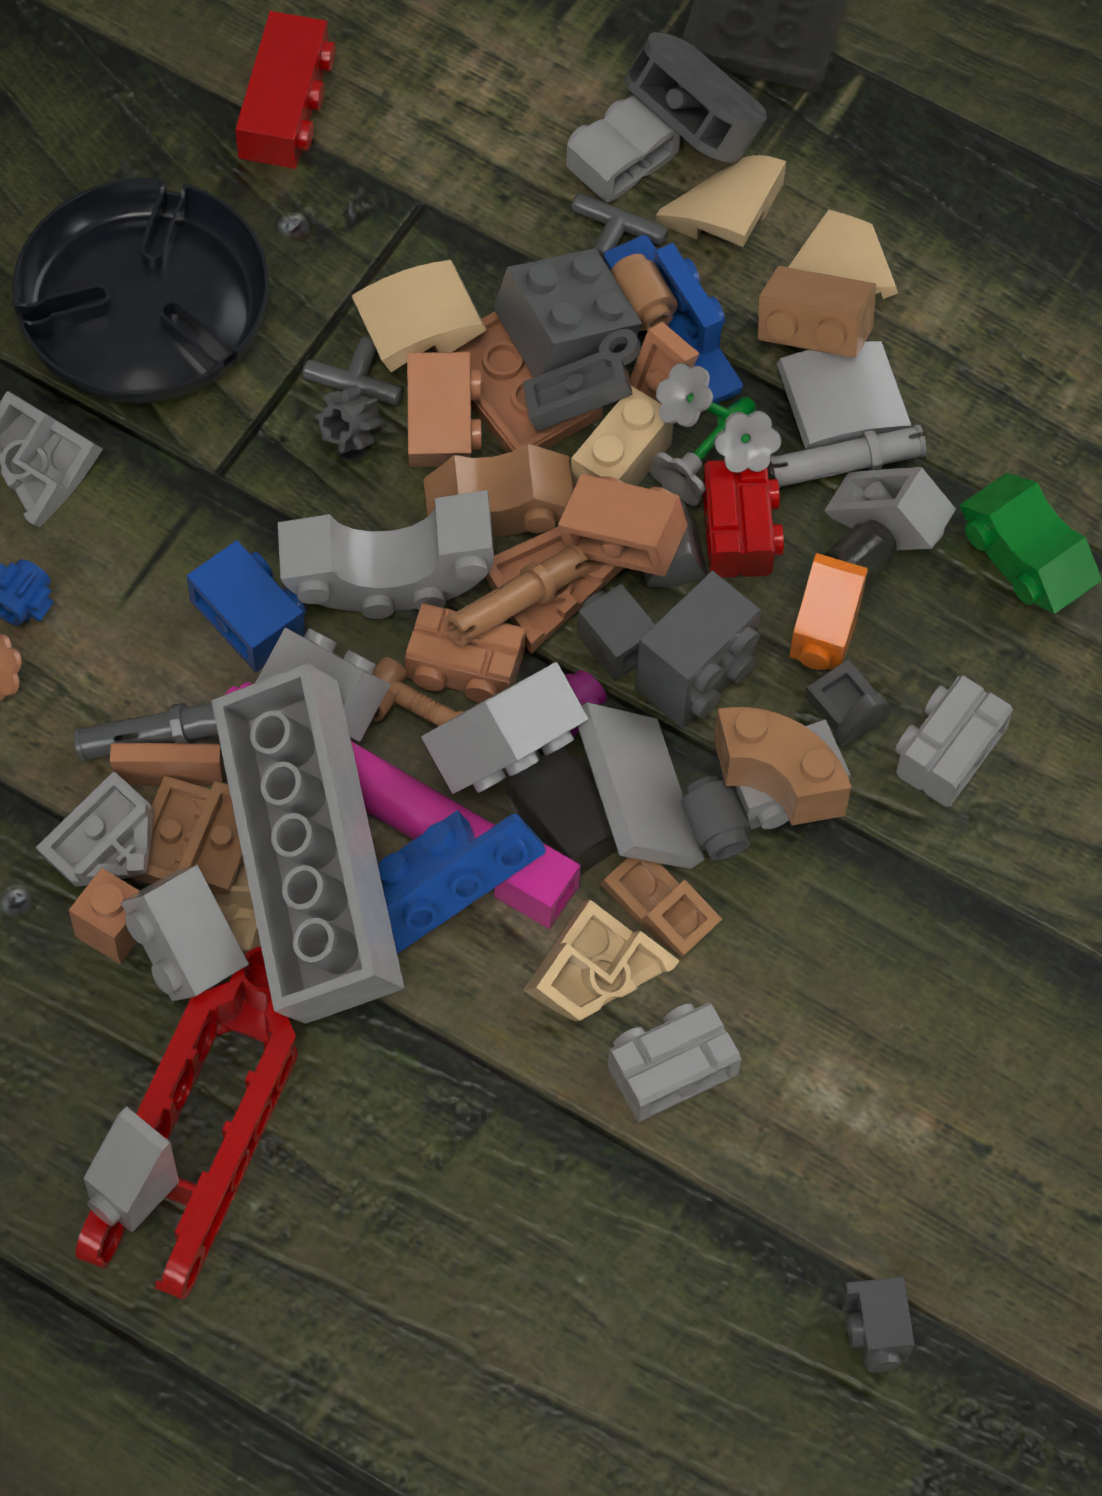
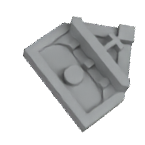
[35,771,154,887]

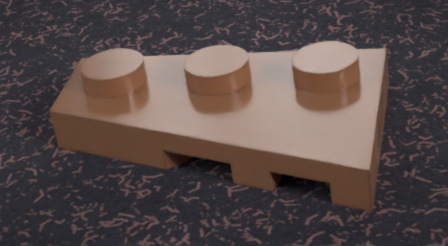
[485,527,624,654]

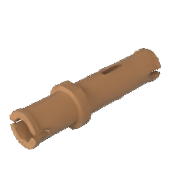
[444,544,590,647]

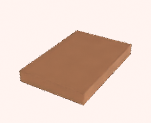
[432,312,603,453]

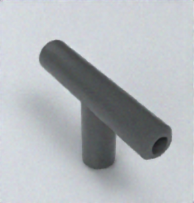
[571,193,668,260]
[302,337,404,406]

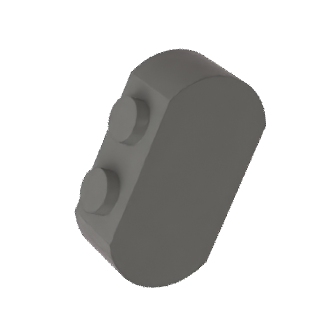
[624,32,767,163]

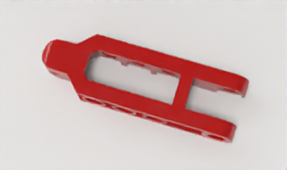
[75,946,298,1300]

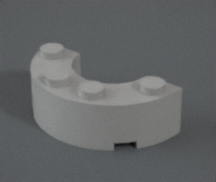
[278,490,494,619]

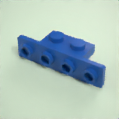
[604,235,743,404]
[378,810,546,954]

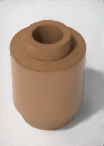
[610,254,678,331]

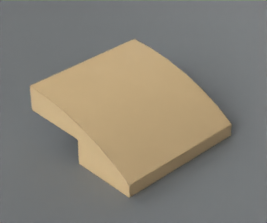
[351,260,487,372]

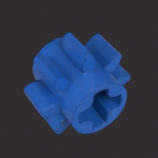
[0,559,54,626]

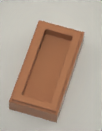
[110,743,224,786]

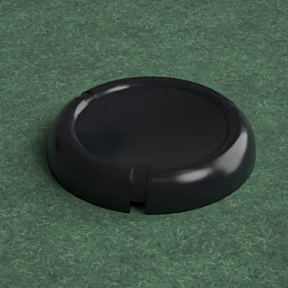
[12,178,269,404]

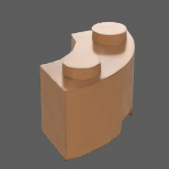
[424,443,573,538]
[714,707,852,825]

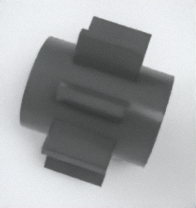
[315,386,384,453]

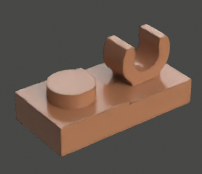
[630,322,699,404]

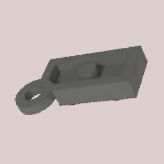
[523,329,641,431]

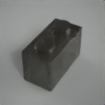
[507,747,618,875]

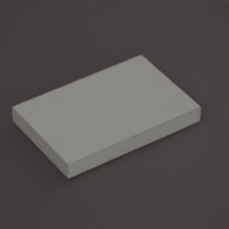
[578,702,704,869]

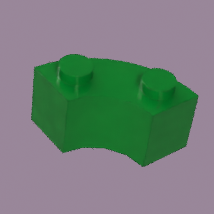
[959,473,1102,614]

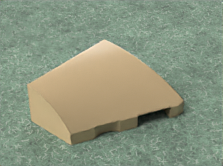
[655,155,786,247]

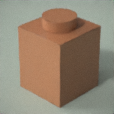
[69,867,139,964]

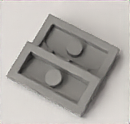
[776,341,912,449]

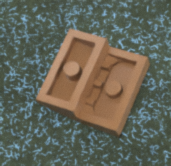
[130,775,243,894]

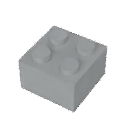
[421,662,588,794]

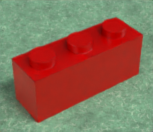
[235,11,336,169]

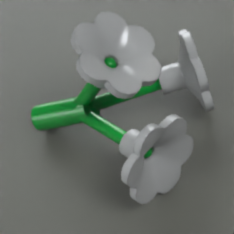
[649,363,781,506]

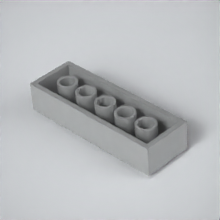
[211,663,405,1024]

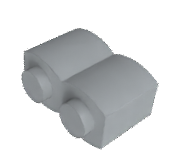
[566,95,680,203]

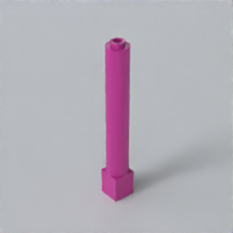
[225,682,581,929]

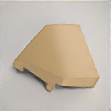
[788,209,898,299]

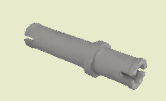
[768,424,927,489]

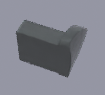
[644,499,708,587]
[805,659,892,745]

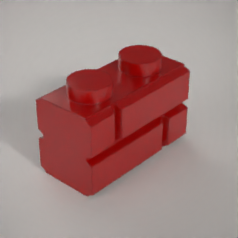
[702,460,784,578]

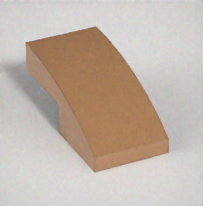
[600,857,723,957]

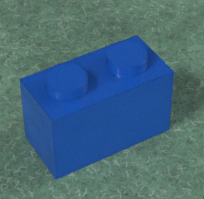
[186,540,306,673]

